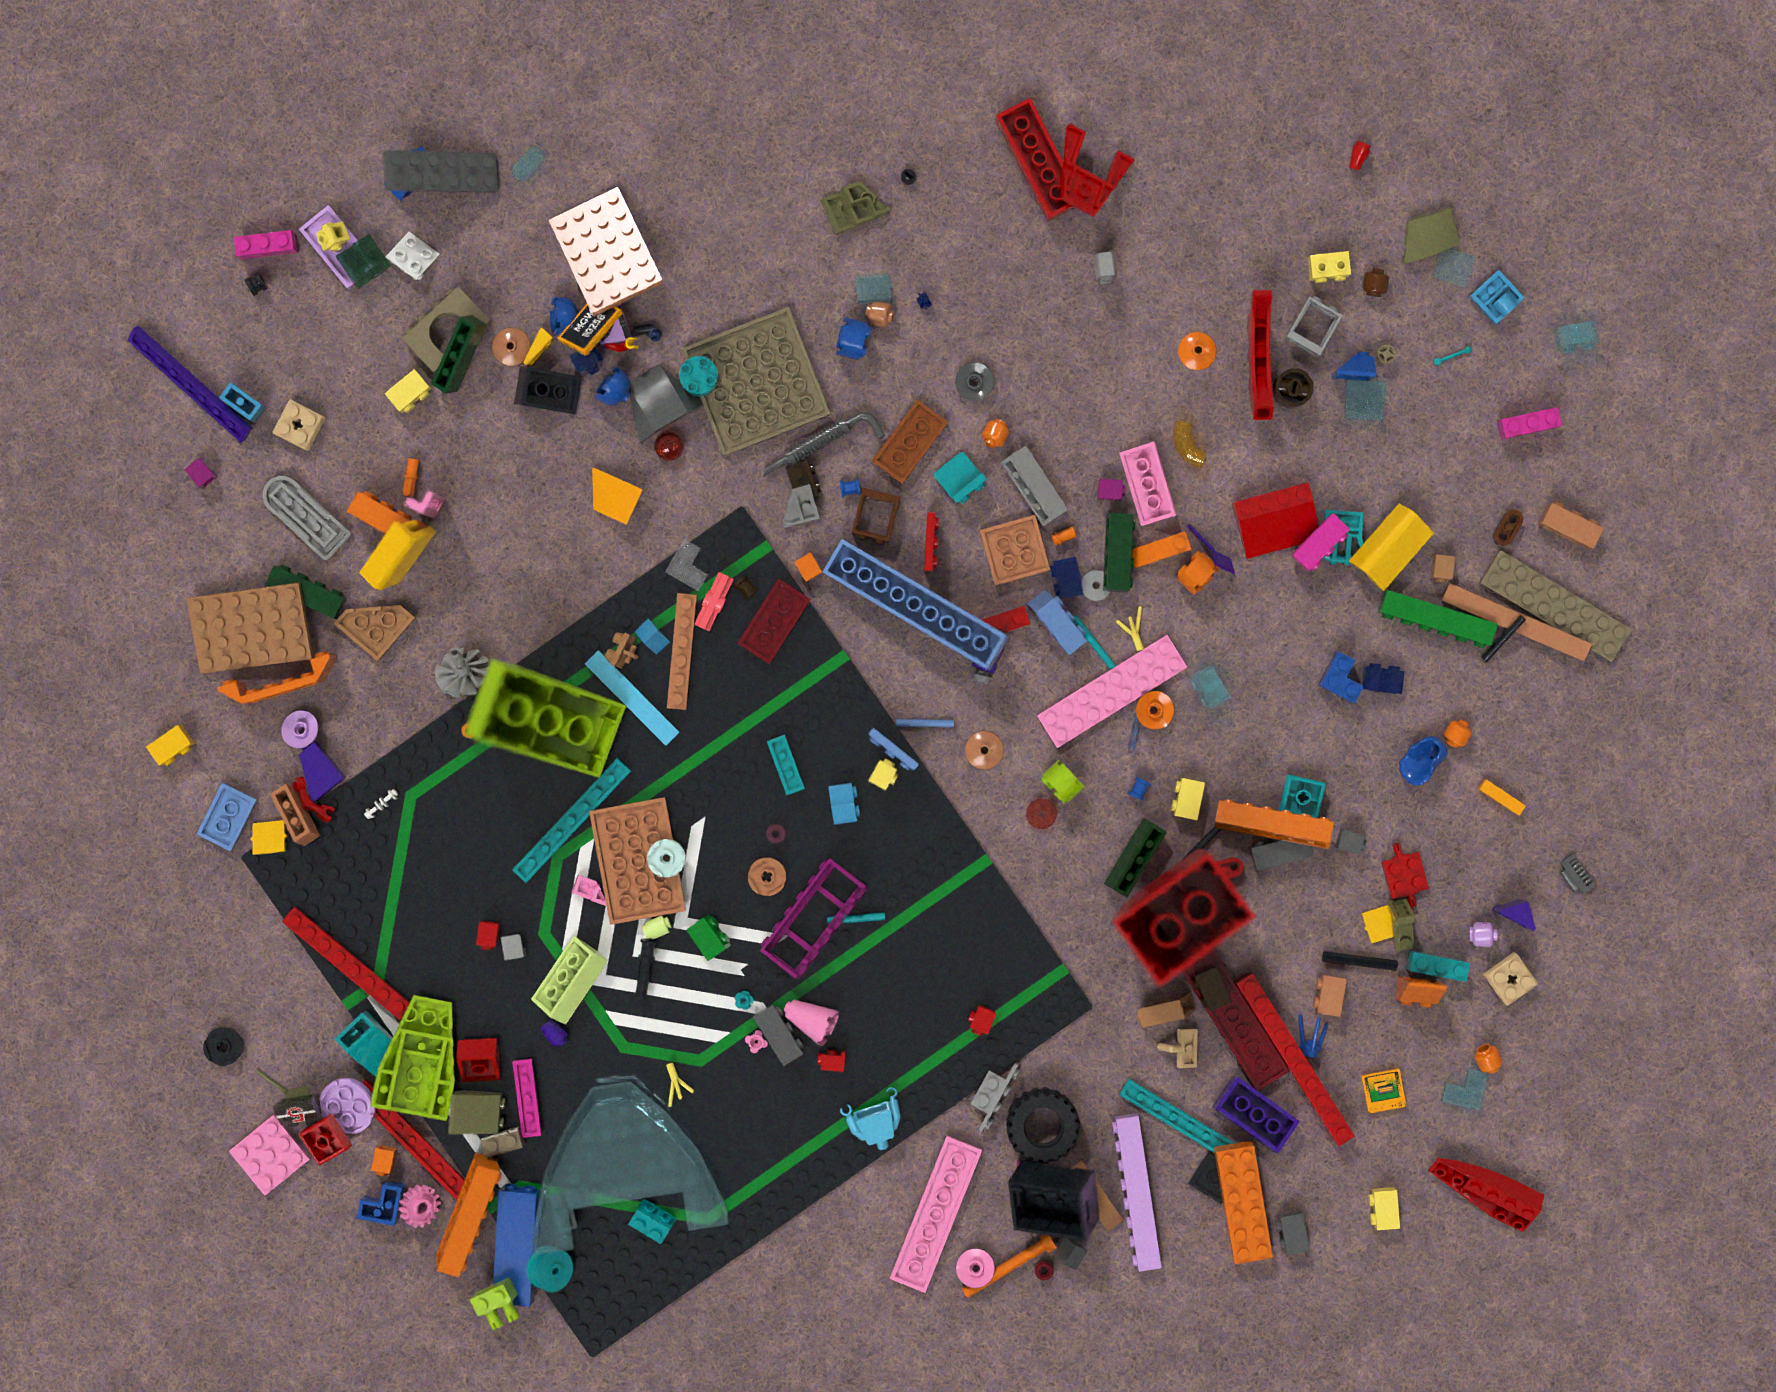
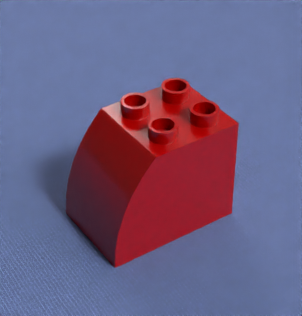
[1112,848,1255,987]

